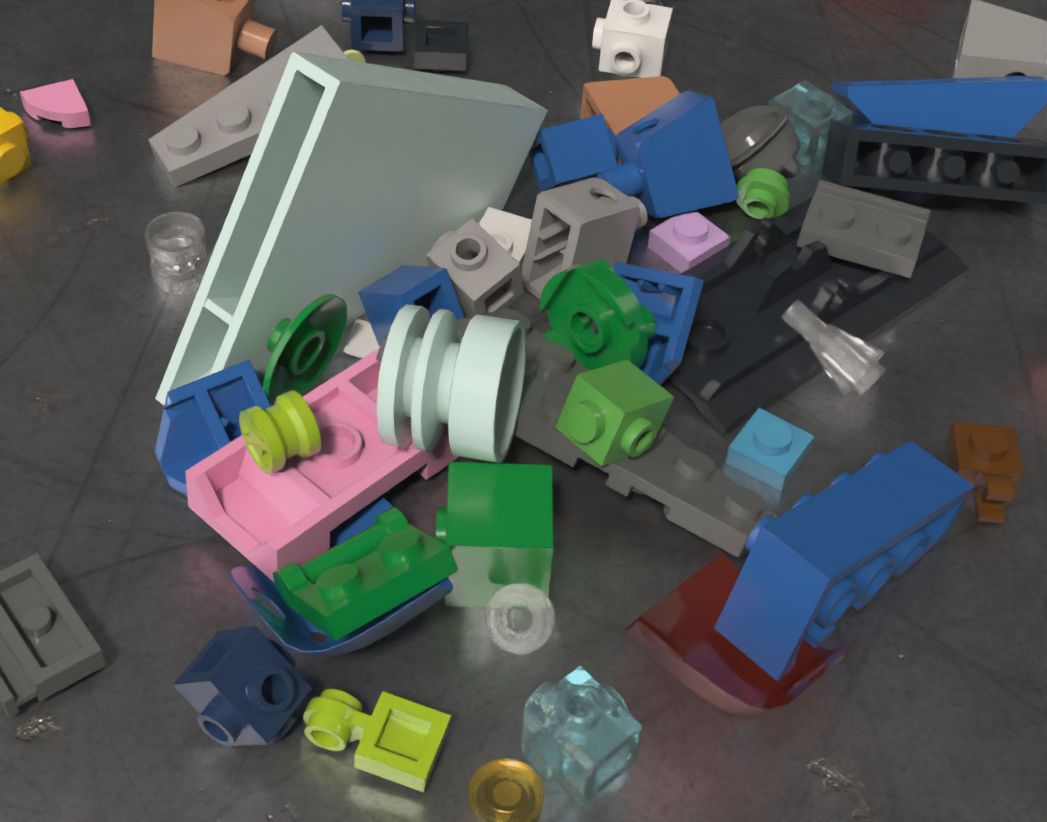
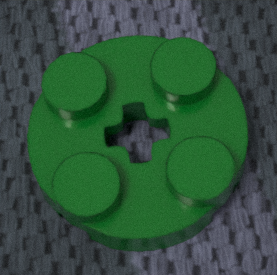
[540,259,656,371]

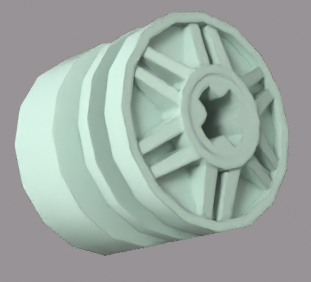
[377,304,526,463]

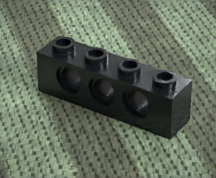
[822,119,1047,204]

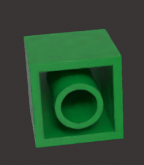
[436,462,553,609]

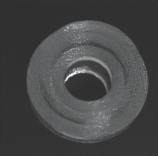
[485,583,555,654]

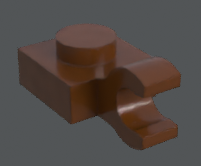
[947,422,1024,524]

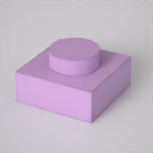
[648,210,730,273]

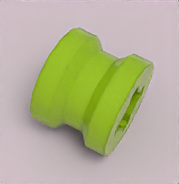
[239,390,321,474]

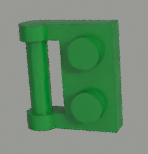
[273,507,458,641]

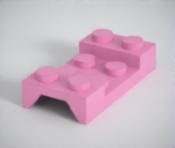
[185,348,458,582]

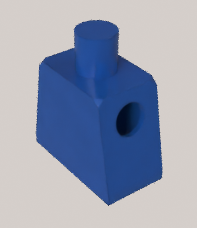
[597,90,739,218]

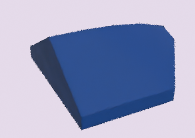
[595,262,704,385]
[155,360,271,496]

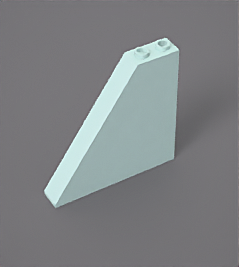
[155,51,548,405]

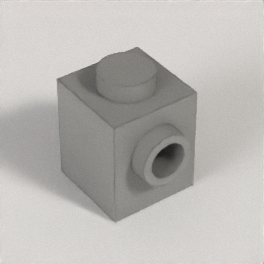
[426,218,524,318]

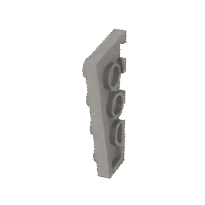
[148,25,349,188]

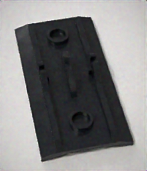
[667,183,969,437]

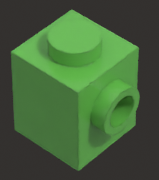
[555,360,674,467]

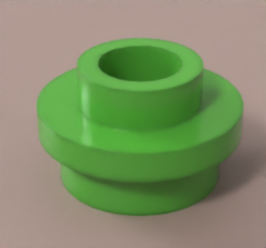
[735,168,791,219]

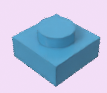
[725,408,814,492]

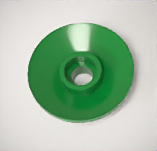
[263,294,347,405]

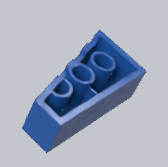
[714,441,974,682]

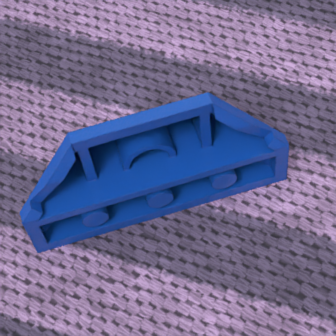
[832,76,1047,137]

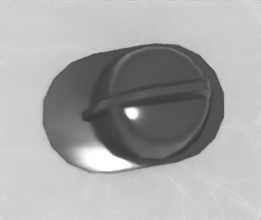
[720,105,801,181]

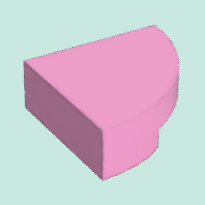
[20,79,91,128]

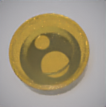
[468,758,544,822]

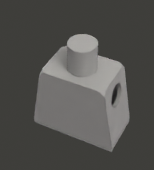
[952,0,1047,78]
[521,177,647,300]

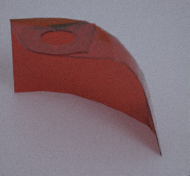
[623,553,852,718]

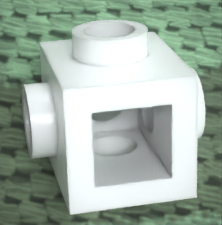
[592,0,673,78]

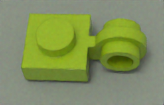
[303,689,452,793]

